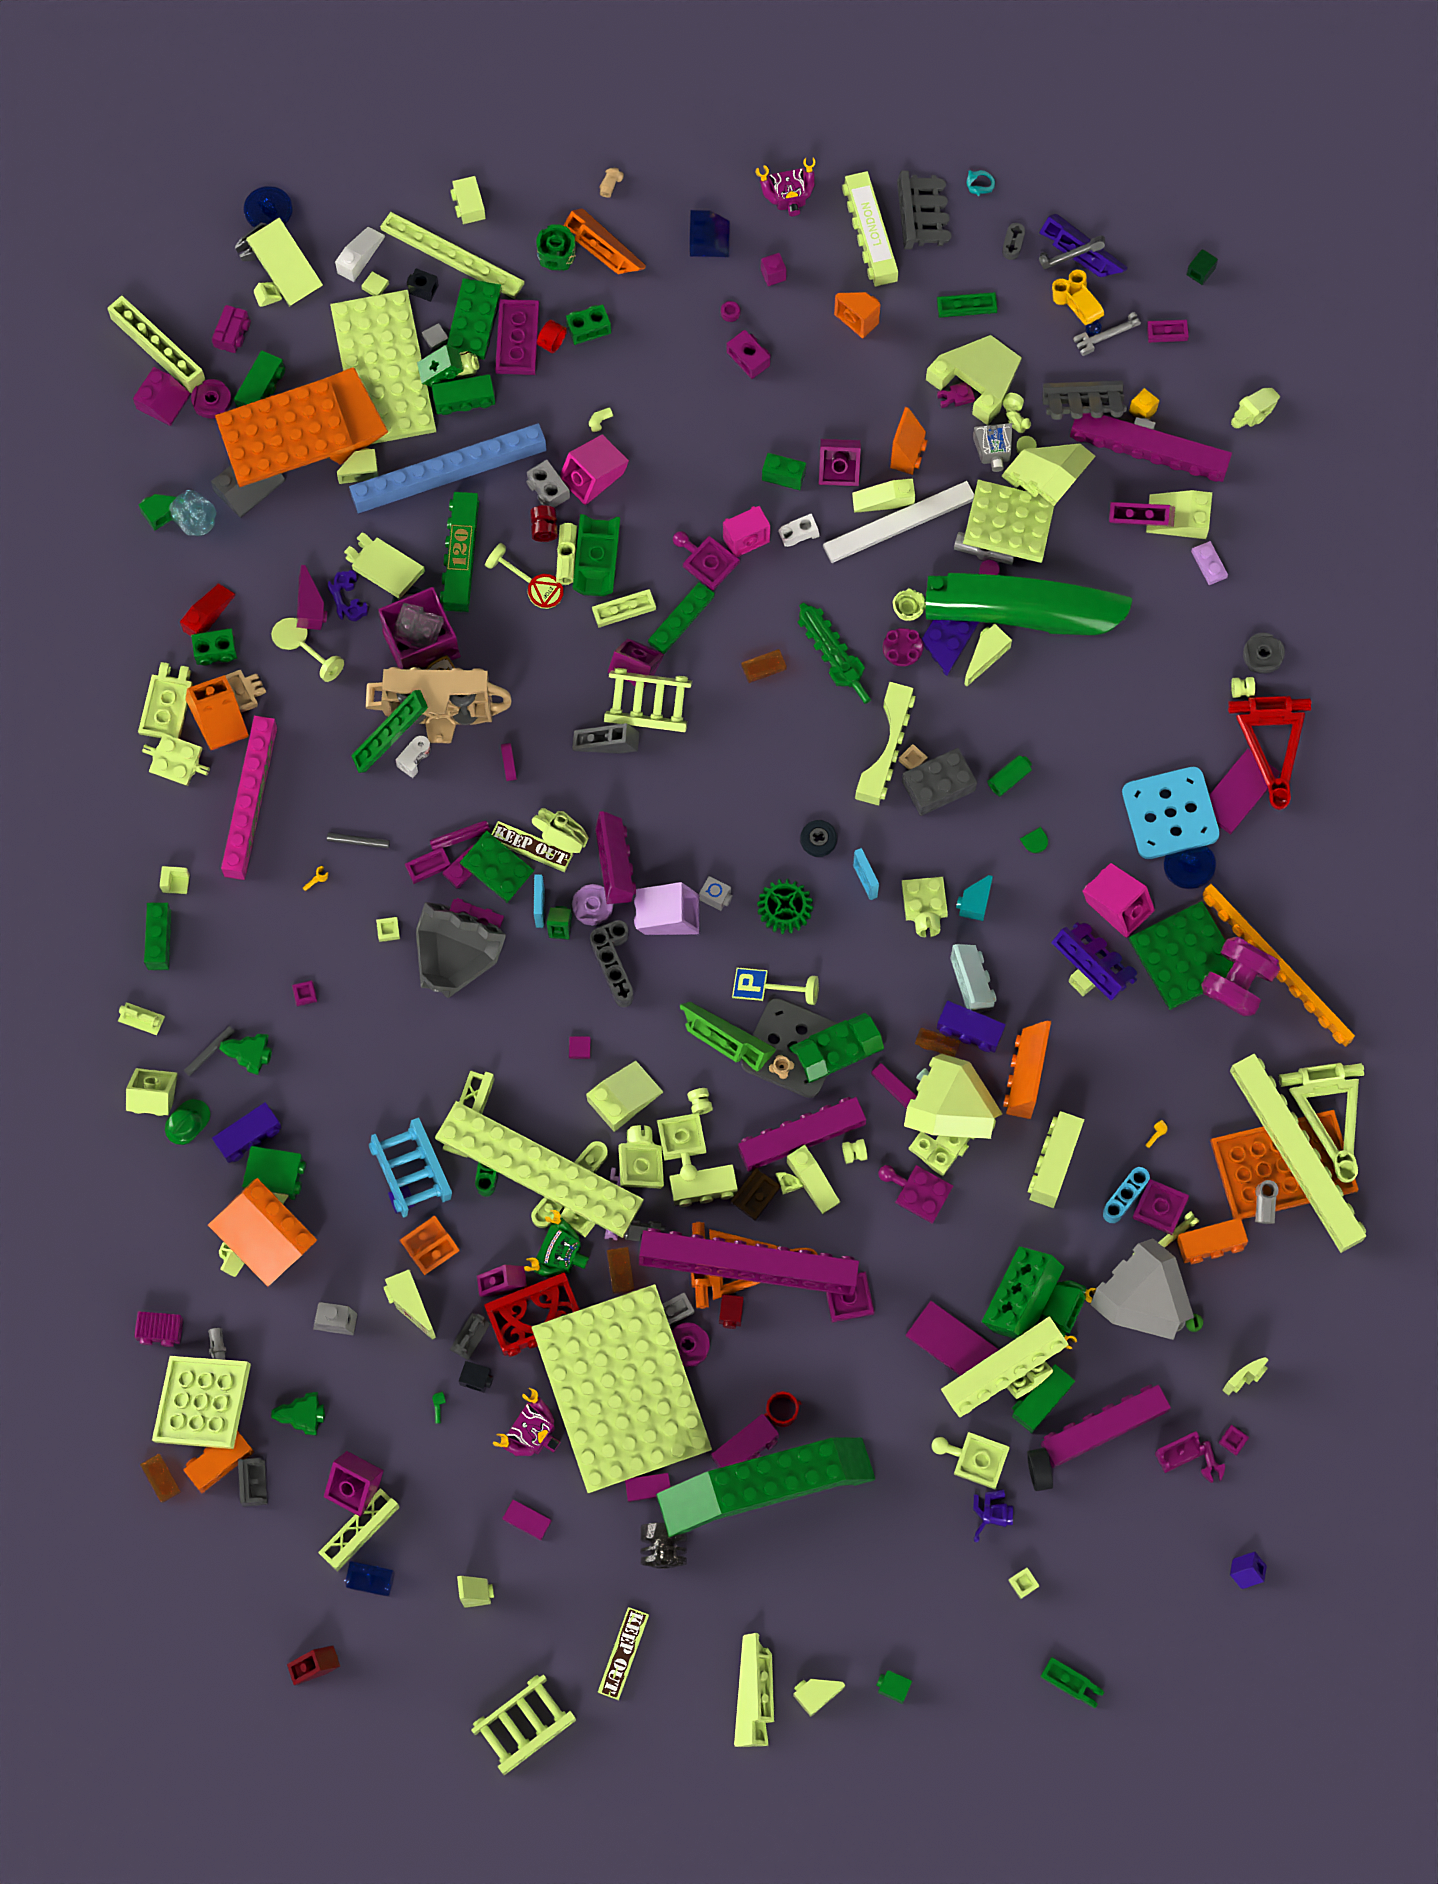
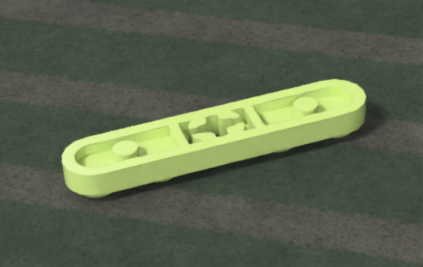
[531,1141,608,1228]

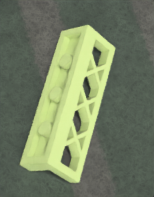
[443,1071,495,1158]
[318,1488,400,1572]

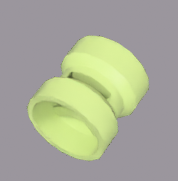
[1231,677,1255,698]
[687,1088,713,1115]
[842,1139,867,1164]

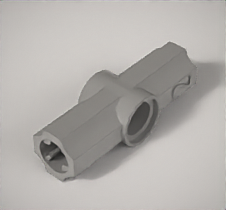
[954,532,1015,565]

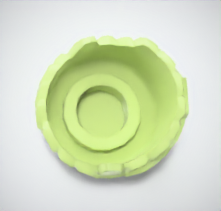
[893,588,926,621]

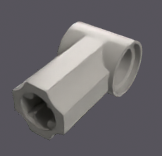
[1255,1180,1279,1224]

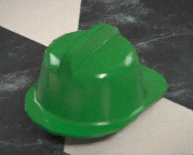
[165,1099,211,1145]

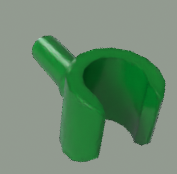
[432,1392,446,1423]

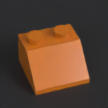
[834,292,881,339]

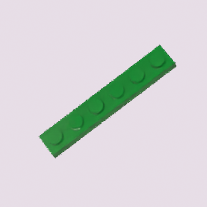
[351,690,428,773]

